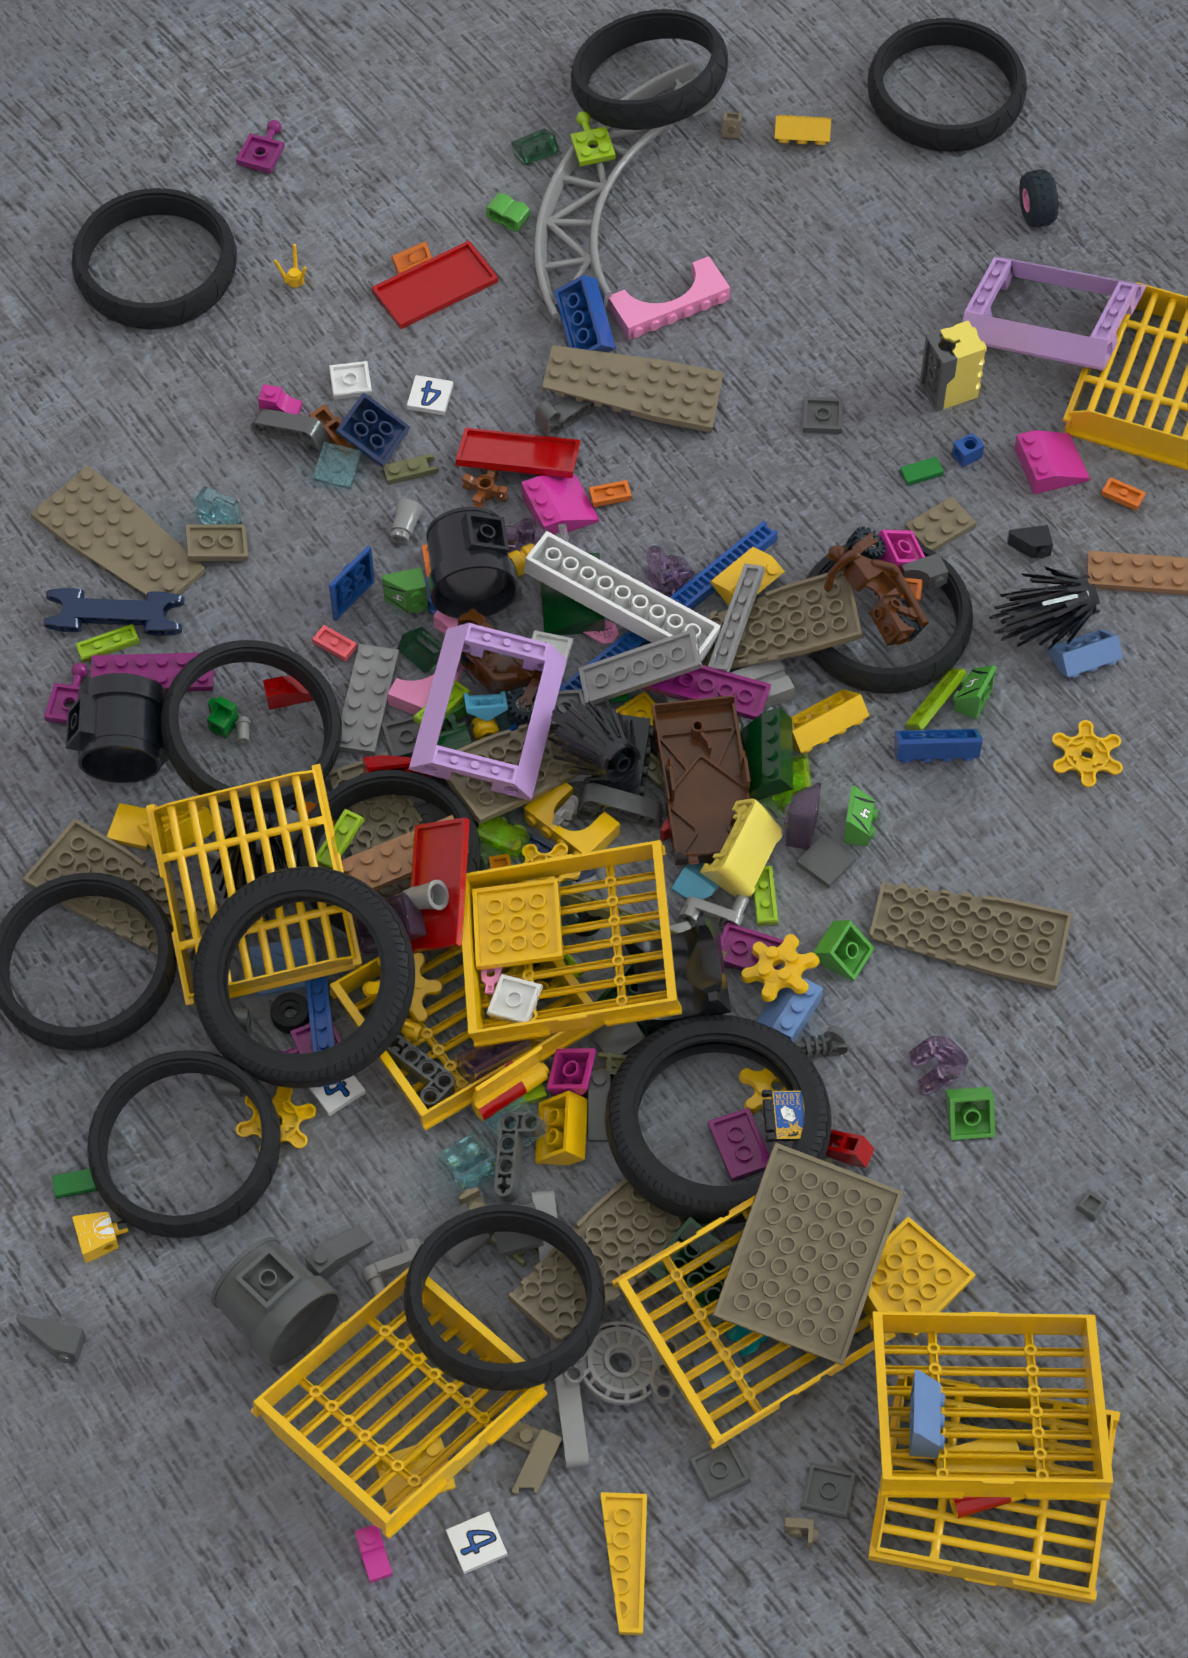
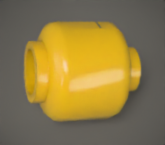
[471,717,500,741]

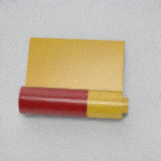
[471,1045,550,1122]
[934,1439,1028,1519]

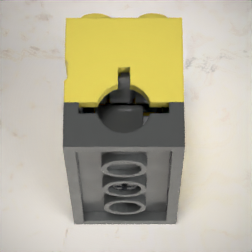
[919,321,987,412]

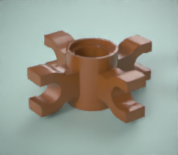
[462,469,509,508]

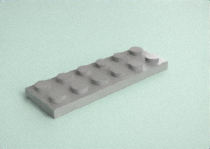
[578,629,703,705]
[339,644,399,756]

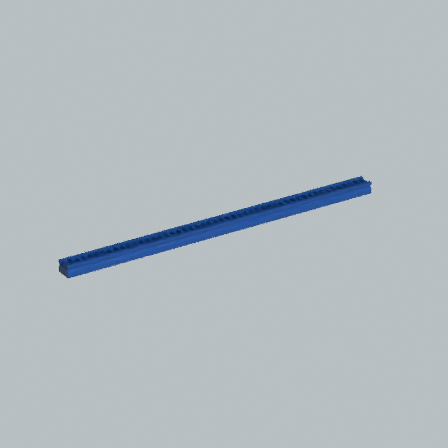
[507,521,778,731]

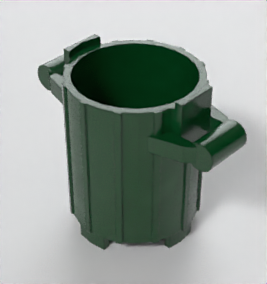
[416,714,471,750]

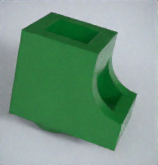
[207,696,239,739]

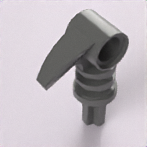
[794,1026,848,1057]

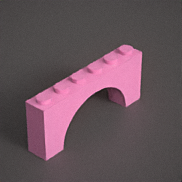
[608,256,730,340]
[387,610,486,715]

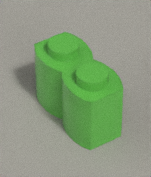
[486,193,530,232]

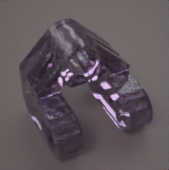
[506,518,547,553]
[645,545,695,597]
[909,1036,968,1094]

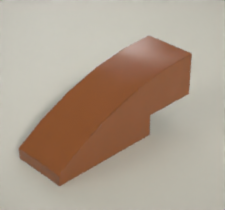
[309,404,358,457]

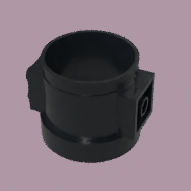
[426,507,519,619]
[65,673,169,783]

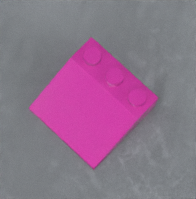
[1014,430,1090,494]
[521,475,599,536]

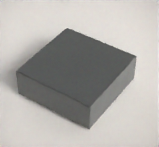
[1076,1190,1107,1221]

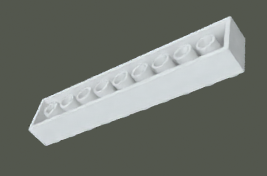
[524,531,721,662]

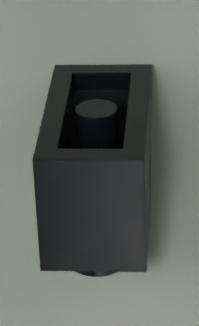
[1007,525,1053,558]

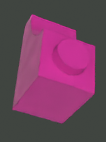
[258,384,303,415]
[354,1525,393,1583]

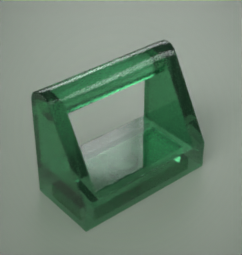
[511,128,559,165]
[397,627,443,673]

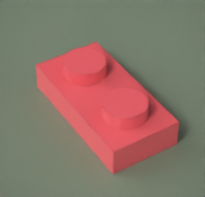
[312,625,357,662]

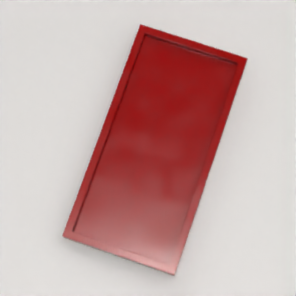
[372,241,498,329]
[455,427,581,478]
[408,818,470,952]

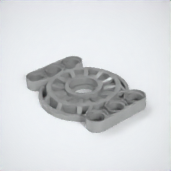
[562,1321,679,1405]

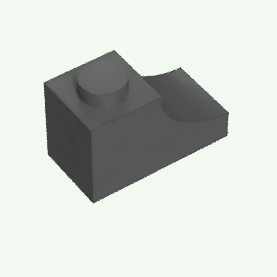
[901,553,948,589]

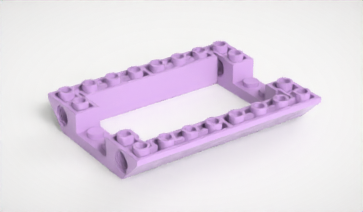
[963,257,1146,370]
[409,623,567,801]

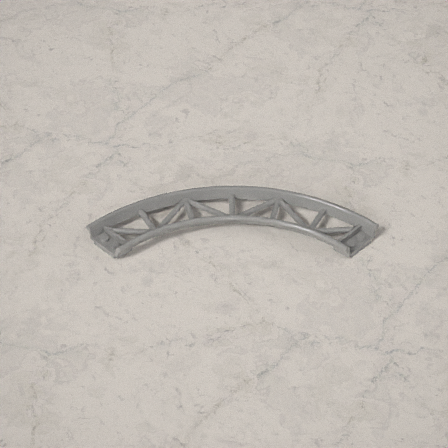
[534,61,715,326]

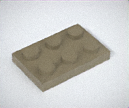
[904,496,976,552]
[185,524,248,561]

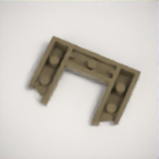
[454,1400,563,1495]

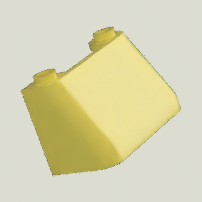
[700,798,782,898]

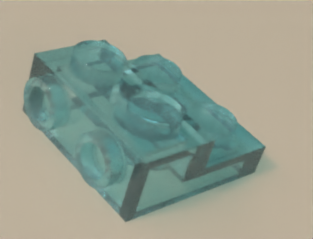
[193,486,242,524]
[437,1132,496,1191]

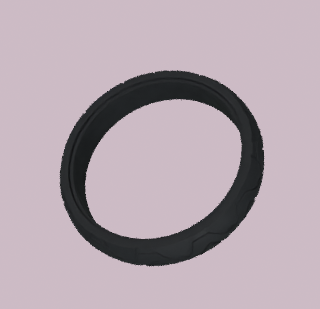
[571,9,728,130]
[867,18,1027,152]
[72,188,237,329]
[806,544,973,694]
[161,640,342,813]
[296,770,481,941]
[0,873,177,1051]
[87,1050,281,1238]
[403,1204,605,1391]

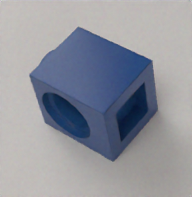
[952,433,984,467]

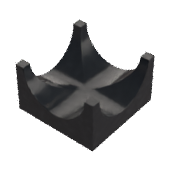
[622,916,732,1031]

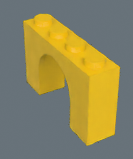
[524,783,620,855]

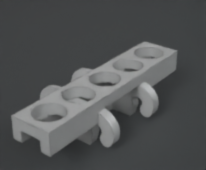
[552,795,579,826]

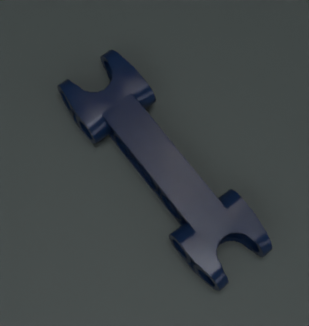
[43,588,185,636]

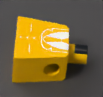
[72,1212,129,1263]

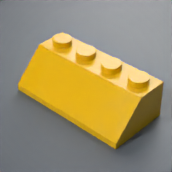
[791,689,869,754]

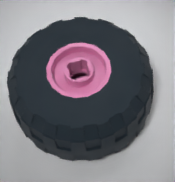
[1019,169,1059,227]

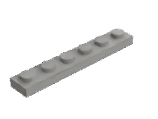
[708,564,765,672]

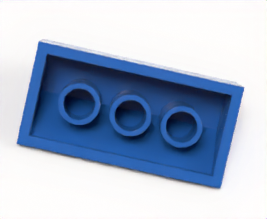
[554,275,616,353]
[894,729,983,762]

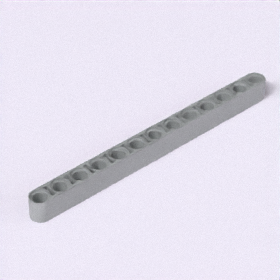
[531,1190,589,1468]

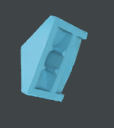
[464,691,508,721]
[671,862,719,900]

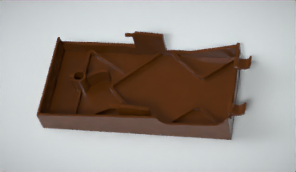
[651,695,751,865]

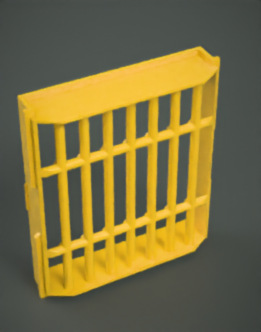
[1063,282,1188,471]
[146,764,362,1007]
[462,840,682,1048]
[329,884,603,1131]
[611,1195,896,1450]
[250,1268,548,1539]
[870,1311,1113,1500]
[867,1375,1120,1604]

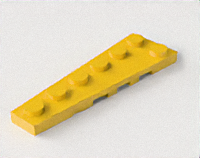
[601,1492,647,1636]

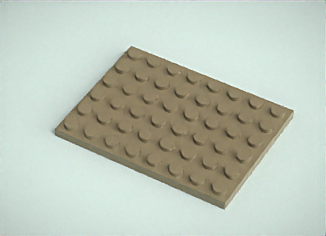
[712,1142,904,1365]

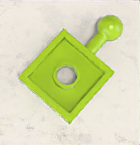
[570,111,616,167]

